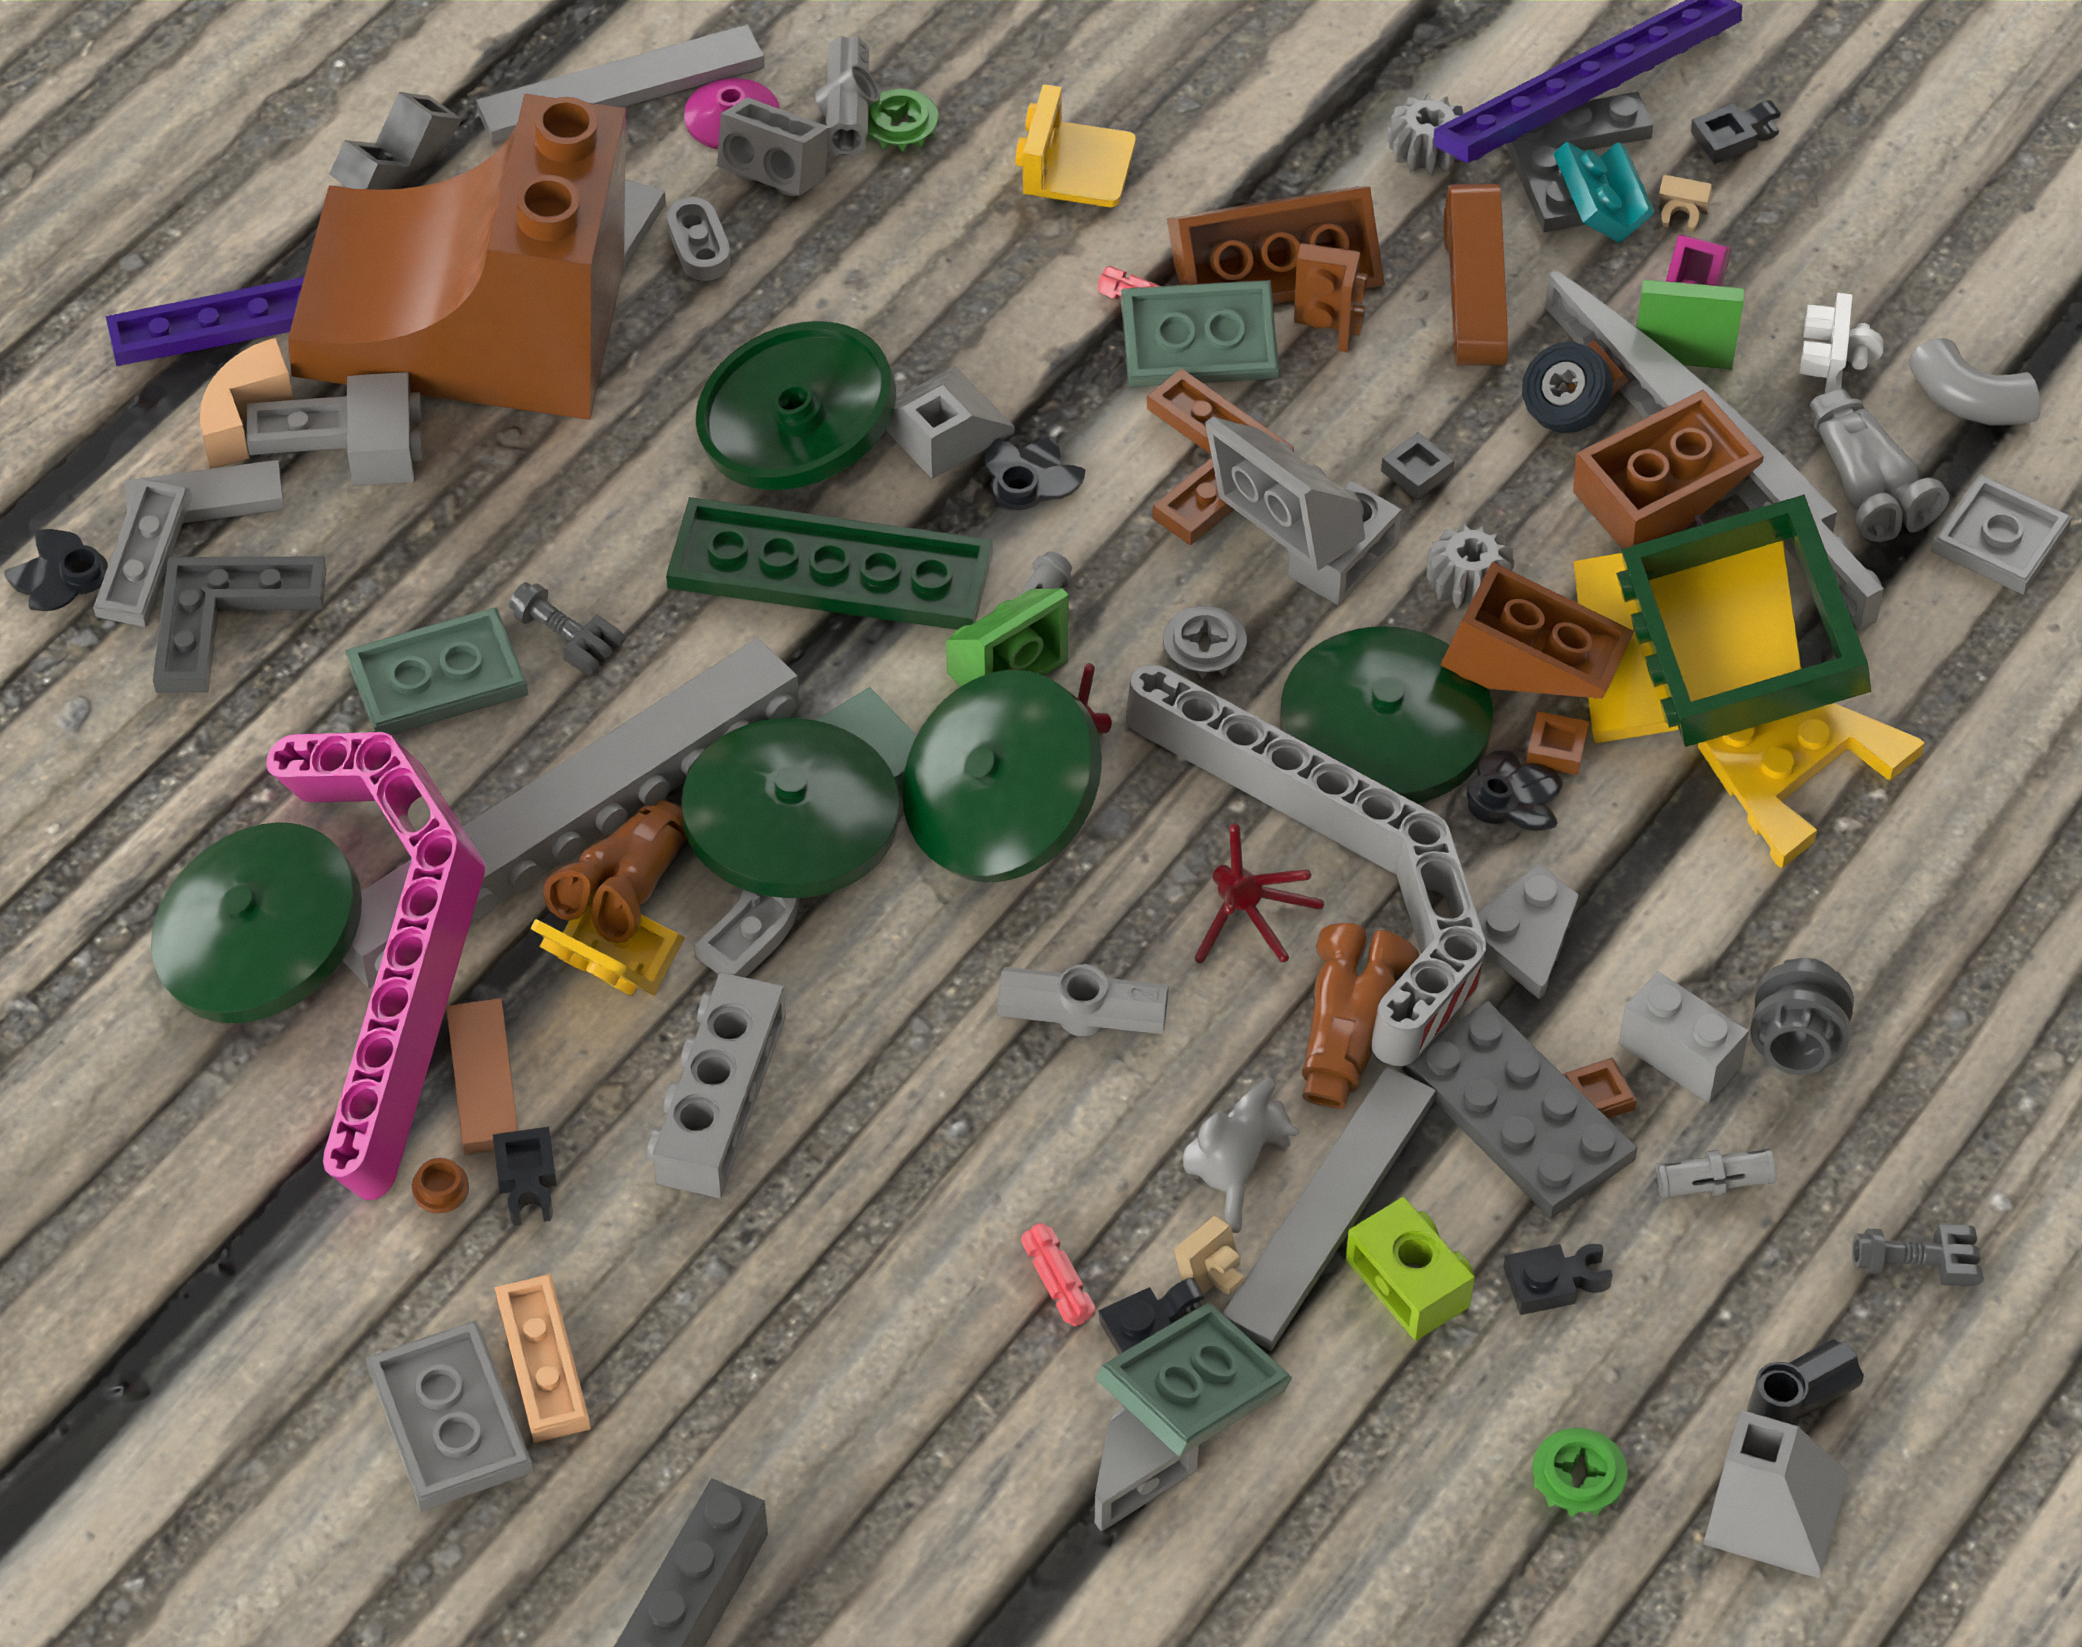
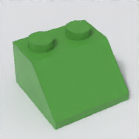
[946,588,1069,687]

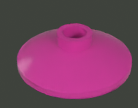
[684,78,780,149]

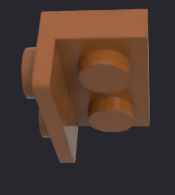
[1294,243,1367,353]

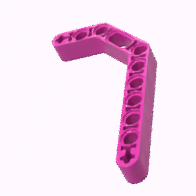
[266,732,485,1201]

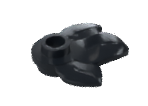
[985,436,1086,510]
[4,529,108,611]
[1466,750,1563,831]

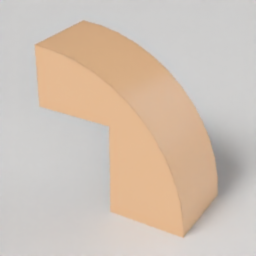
[200,338,294,469]

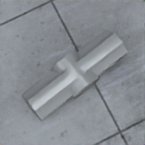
[815,36,880,156]
[997,964,1169,1036]

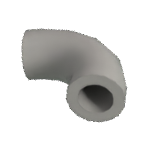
[1909,338,2041,426]

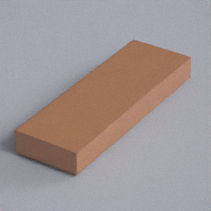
[446,998,518,1155]

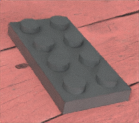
[1402,1001,1637,1219]

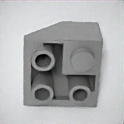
[885,366,1015,479]
[1703,1410,1849,1579]

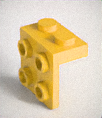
[1015,84,1136,207]
[530,893,685,996]

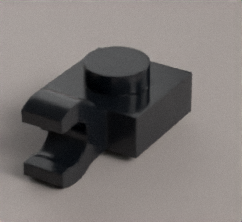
[1691,100,1781,164]
[1098,1277,1204,1355]

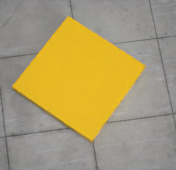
[1573,540,1802,744]

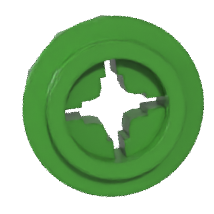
[867,89,939,152]
[1532,1428,1628,1518]

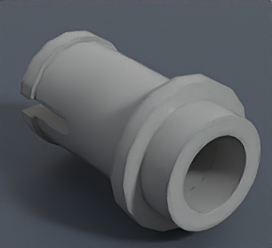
[1016,552,1072,597]

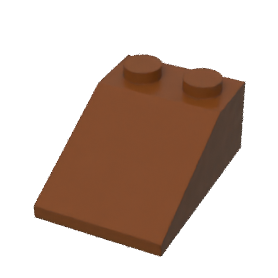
[1573,389,1764,549]
[1440,562,1634,699]

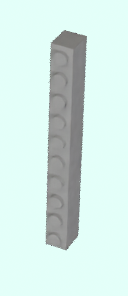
[343,637,799,988]

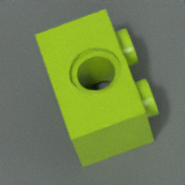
[1346,1196,1474,1341]

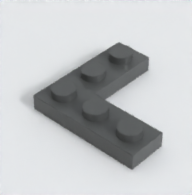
[1505,91,1653,233]
[153,556,327,693]

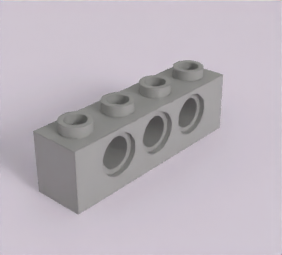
[647,972,786,1199]

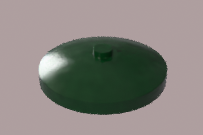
[696,321,896,490]
[1280,626,1493,804]
[902,670,1102,882]
[682,718,899,898]
[151,822,362,1023]

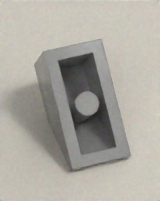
[1095,1405,1199,1532]

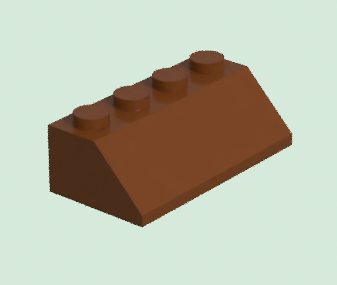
[1167,186,1385,304]

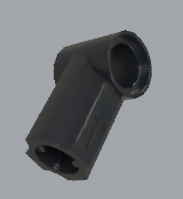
[1747,1339,1864,1426]

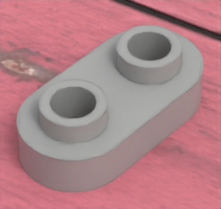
[666,197,731,281]

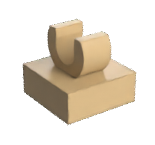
[1659,174,1712,233]
[1174,1215,1246,1294]

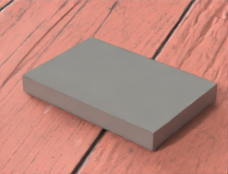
[366,1320,533,1511]

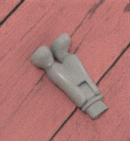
[1810,389,1949,542]

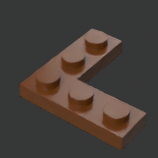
[1147,368,1294,546]

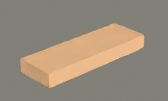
[495,1274,591,1444]

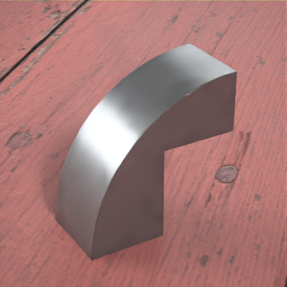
[329,92,462,190]

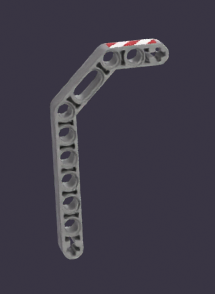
[1126,665,1486,1066]

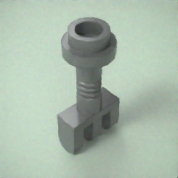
[509,582,625,675]
[1852,1224,1984,1286]

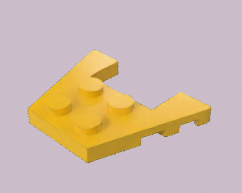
[1698,703,1925,869]

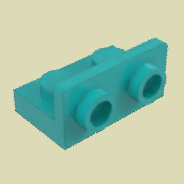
[1553,141,1654,243]

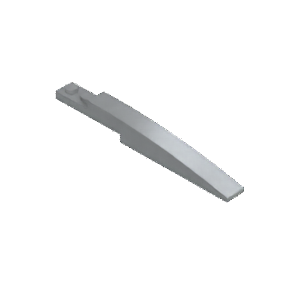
[1545,270,1884,630]

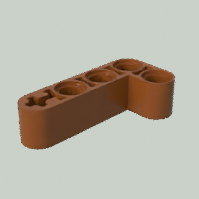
[1443,184,1508,366]

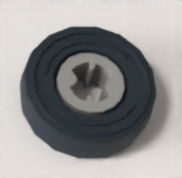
[1522,342,1613,433]

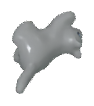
[1183,1077,1299,1233]

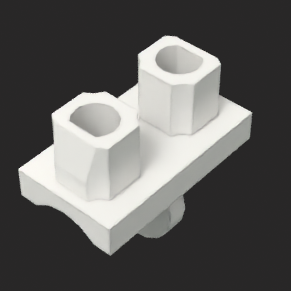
[1799,293,1884,393]

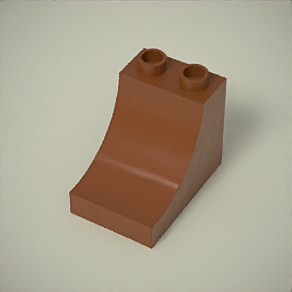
[288,93,626,420]

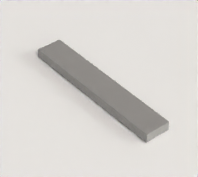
[476,24,765,144]
[1222,1066,1436,1351]

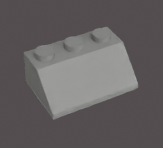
[1205,417,1366,571]

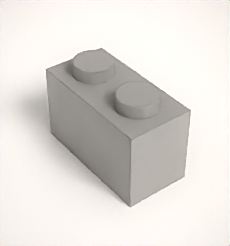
[347,372,423,486]
[1618,971,1749,1104]

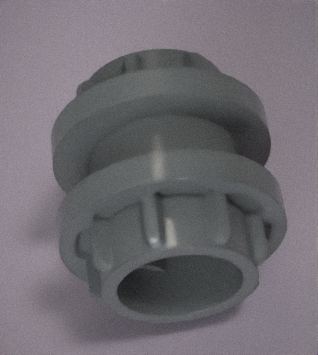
[1750,958,1854,1075]

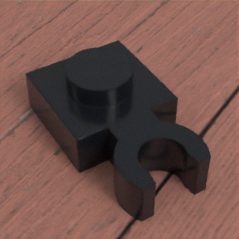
[493,1127,557,1226]
[1503,1244,1613,1315]

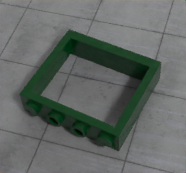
[1616,494,1872,747]

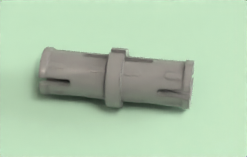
[1656,1147,1776,1199]

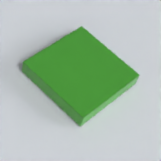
[1636,280,1744,370]

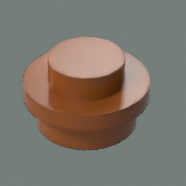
[412,1158,469,1213]

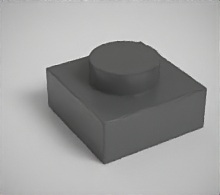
[1381,432,1454,500]

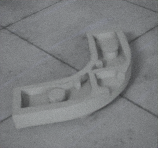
[694,890,800,978]

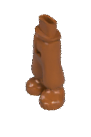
[543,800,687,944]
[1302,923,1420,1109]

